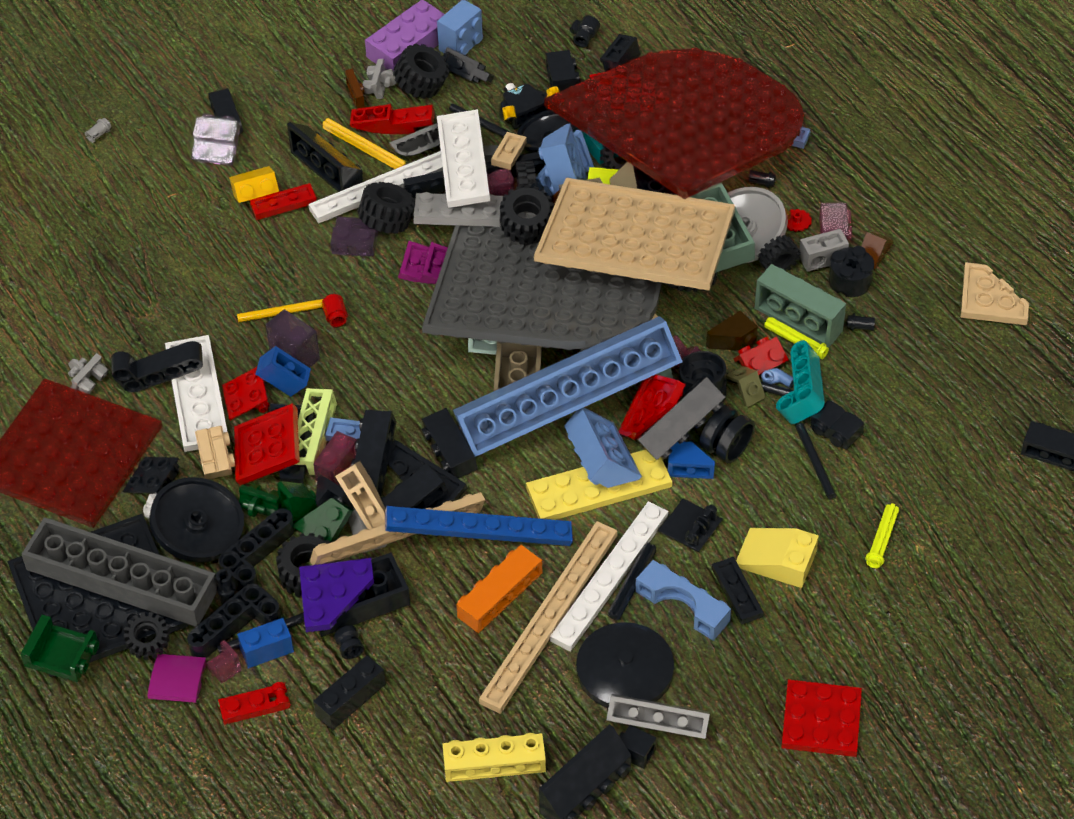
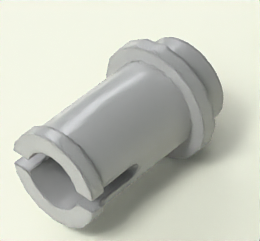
[85,118,112,143]

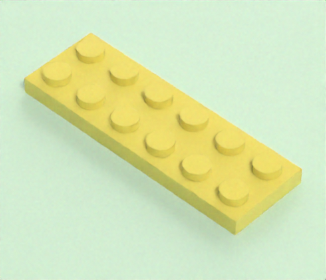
[526,450,672,520]

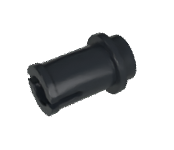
[748,169,776,188]
[847,313,875,331]

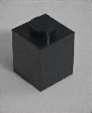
[619,725,656,769]

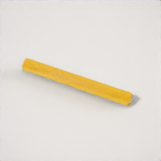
[322,118,406,169]

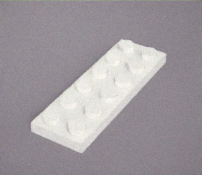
[437,109,491,208]
[165,335,227,452]

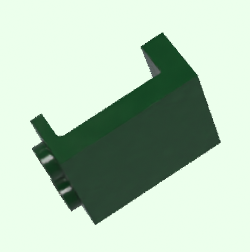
[21,615,99,682]

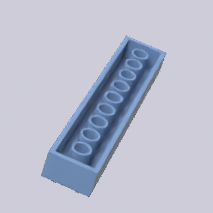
[453,316,682,457]

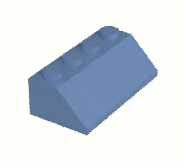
[564,407,642,488]

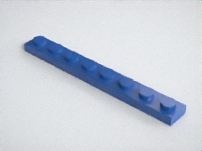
[385,506,573,546]

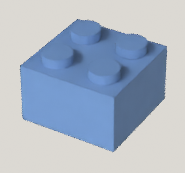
[437,0,483,55]

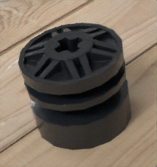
[679,351,727,402]

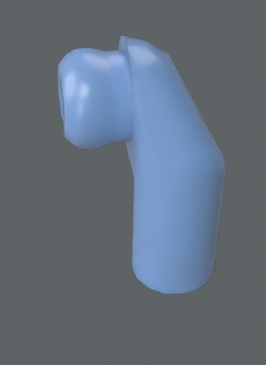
[761,368,794,388]

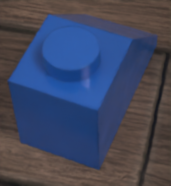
[668,441,715,479]

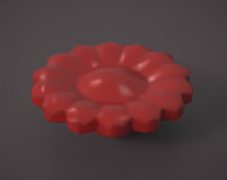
[787,209,812,232]

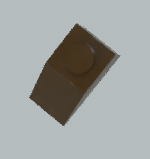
[706,311,758,351]

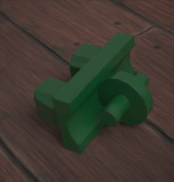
[239,483,280,517]

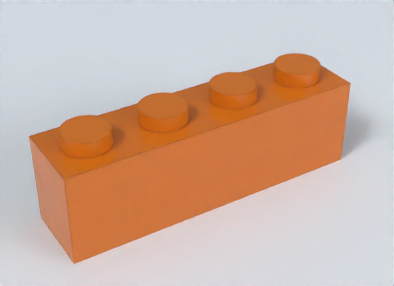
[456,545,542,634]

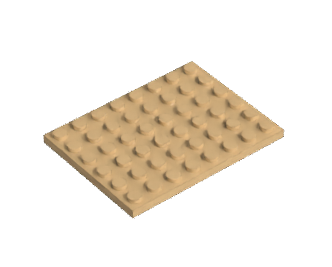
[534,178,735,290]

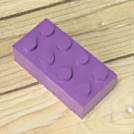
[365,0,445,71]

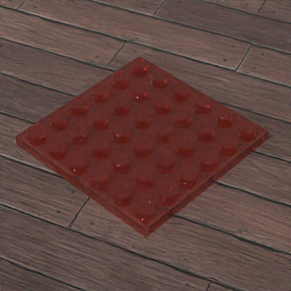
[0,378,162,528]

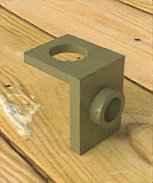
[726,366,765,407]

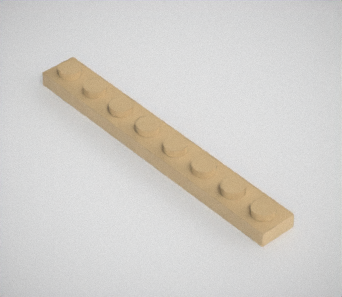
[310,492,485,565]

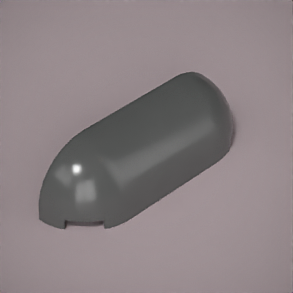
[389,123,440,156]

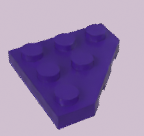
[299,558,374,632]

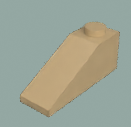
[335,461,385,530]

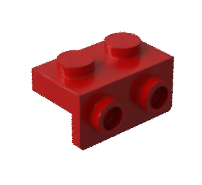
[733,336,789,375]

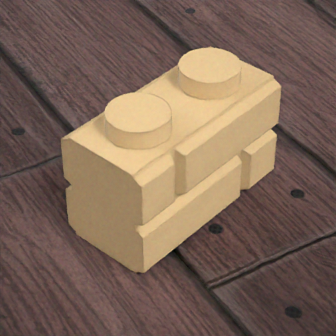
[195,426,235,479]

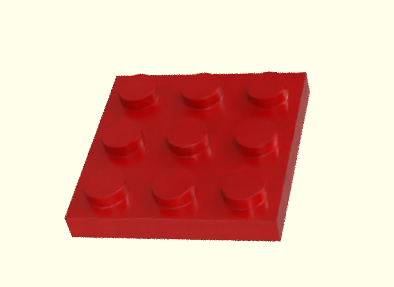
[234,403,300,486]
[781,679,862,757]

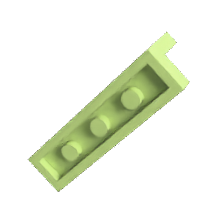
[294,388,337,475]

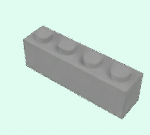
[607,694,710,739]

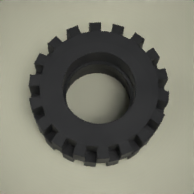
[393,44,449,99]
[358,182,415,233]
[500,185,554,245]
[276,533,337,597]

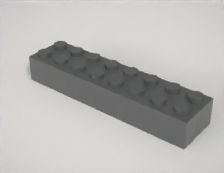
[22,517,218,626]

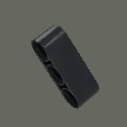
[208,88,243,139]

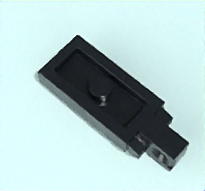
[443,47,494,83]

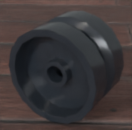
[699,405,755,464]

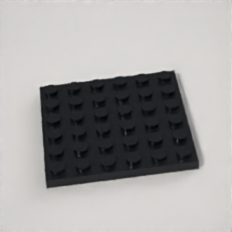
[7,513,189,677]

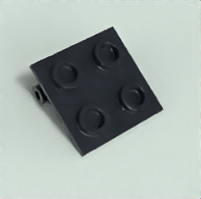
[123,457,180,494]
[659,498,723,552]

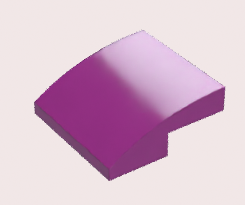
[398,241,448,284]
[148,654,206,703]

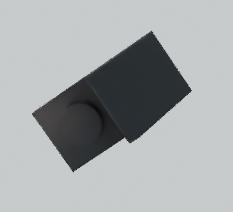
[316,474,355,510]

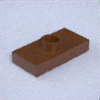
[345,68,365,109]

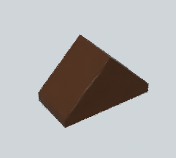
[861,232,893,271]

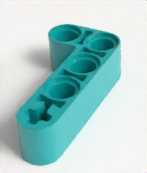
[776,340,825,424]

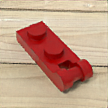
[218,682,291,725]

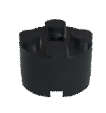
[829,246,874,297]

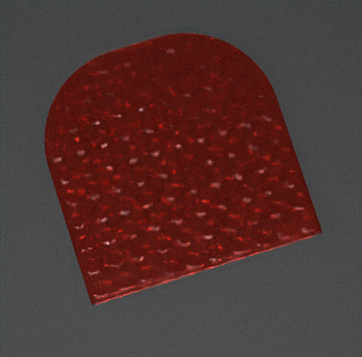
[544,48,804,199]

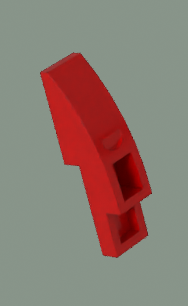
[350,104,435,134]

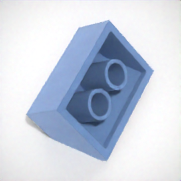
[539,124,587,195]

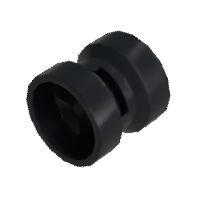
[334,625,364,659]

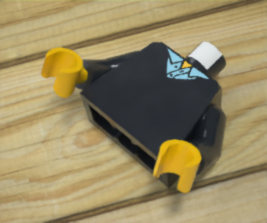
[499,83,561,130]

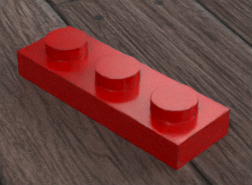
[250,183,317,220]

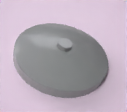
[728,187,788,263]

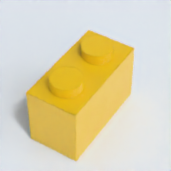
[229,166,279,203]

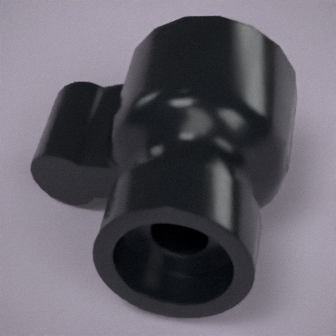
[569,15,600,48]

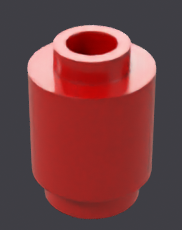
[322,294,348,327]

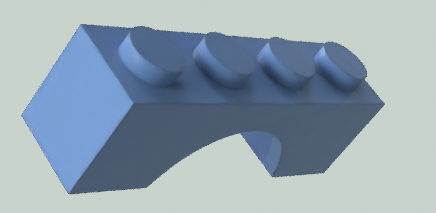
[636,560,731,641]

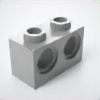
[799,229,849,272]

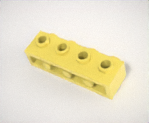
[442,733,546,782]

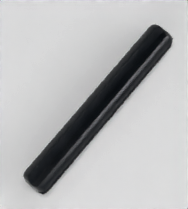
[608,542,656,621]

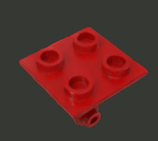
[222,367,269,421]

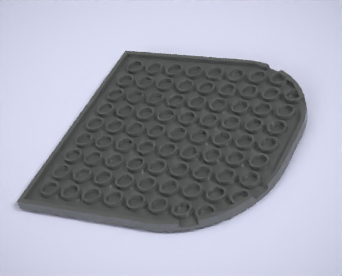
[422,225,662,350]

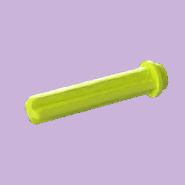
[764,317,829,360]
[865,503,899,568]

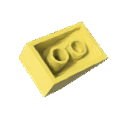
[736,528,819,588]

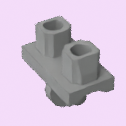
[363,59,396,99]
[68,353,109,396]

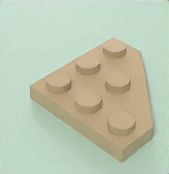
[960,262,1029,325]

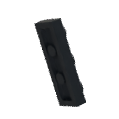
[712,557,764,625]

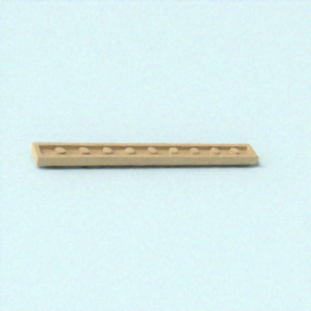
[479,521,617,714]

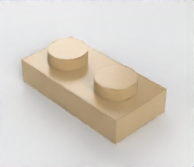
[491,132,527,170]

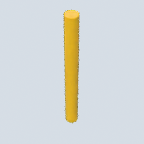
[237,299,323,323]

